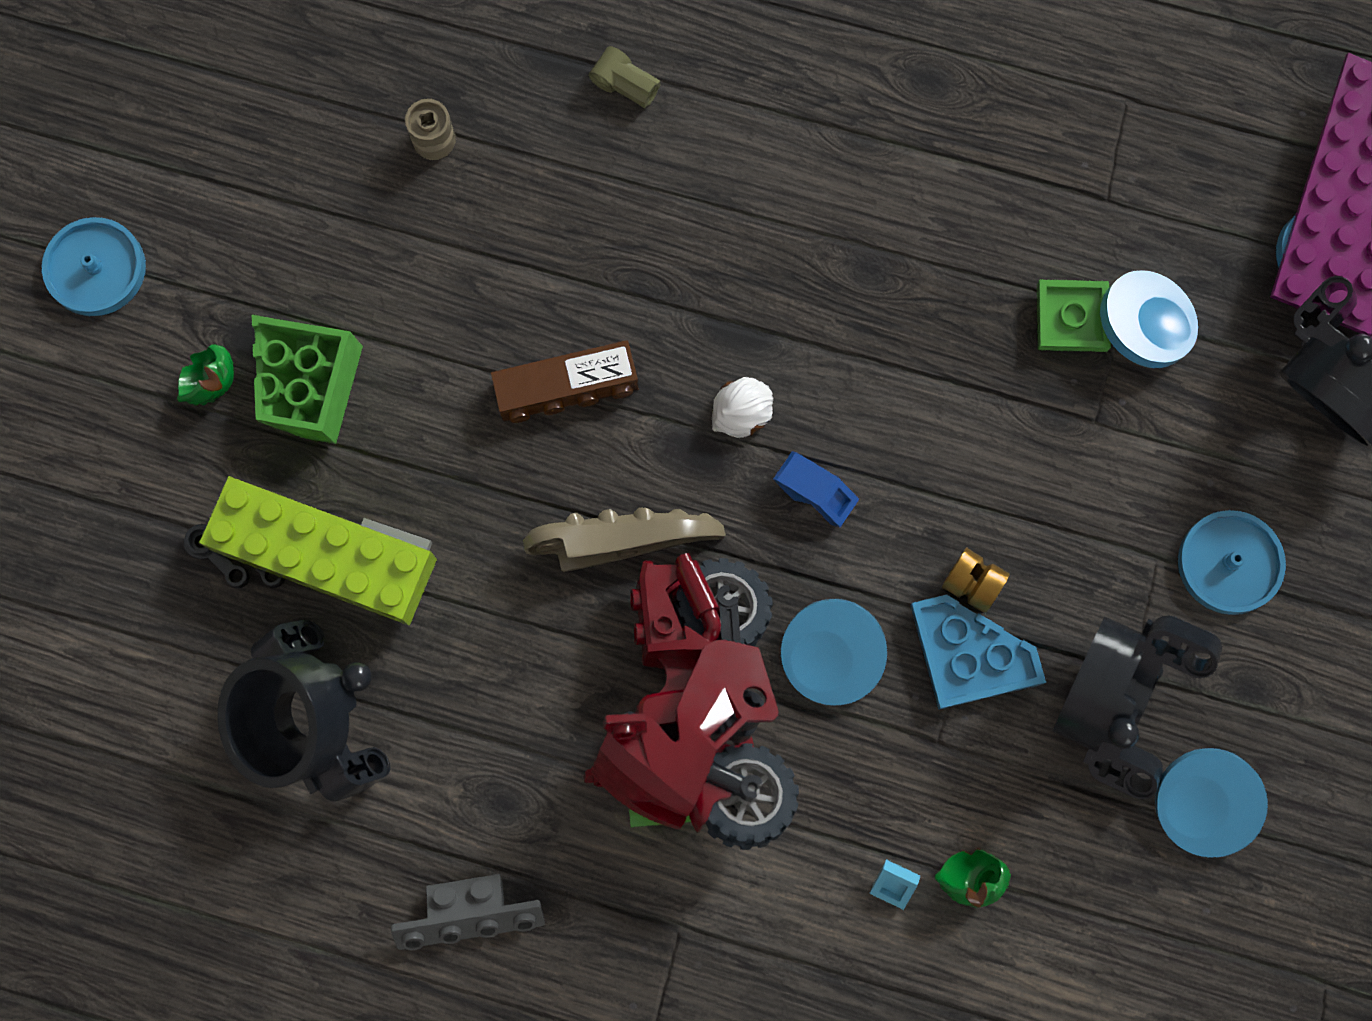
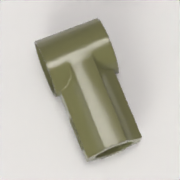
[589,46,660,108]

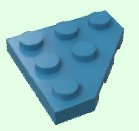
[910,595,1046,710]

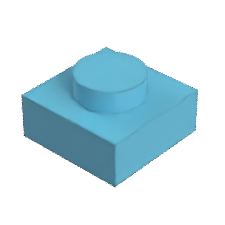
[870,859,920,910]

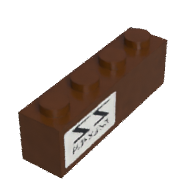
[491,340,639,423]

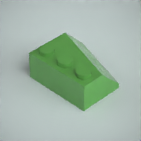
[252,315,363,444]

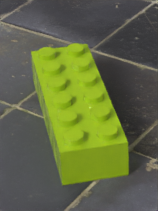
[199,476,437,626]

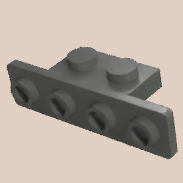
[391,874,545,950]

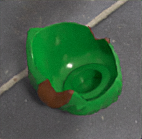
[177,344,234,406]
[935,848,1011,908]

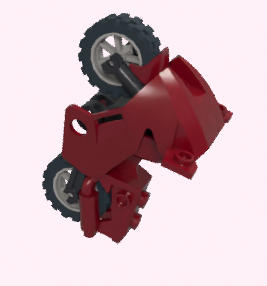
[583,553,799,850]

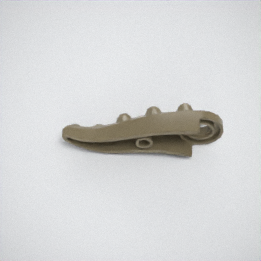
[523,508,726,572]

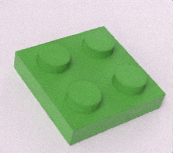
[1037,280,1111,352]

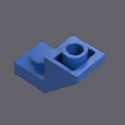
[773,451,859,527]

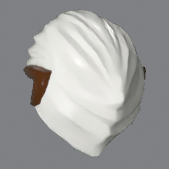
[712,377,774,438]

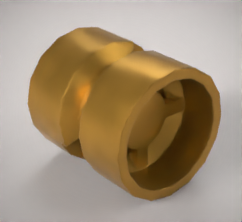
[942,548,1010,614]

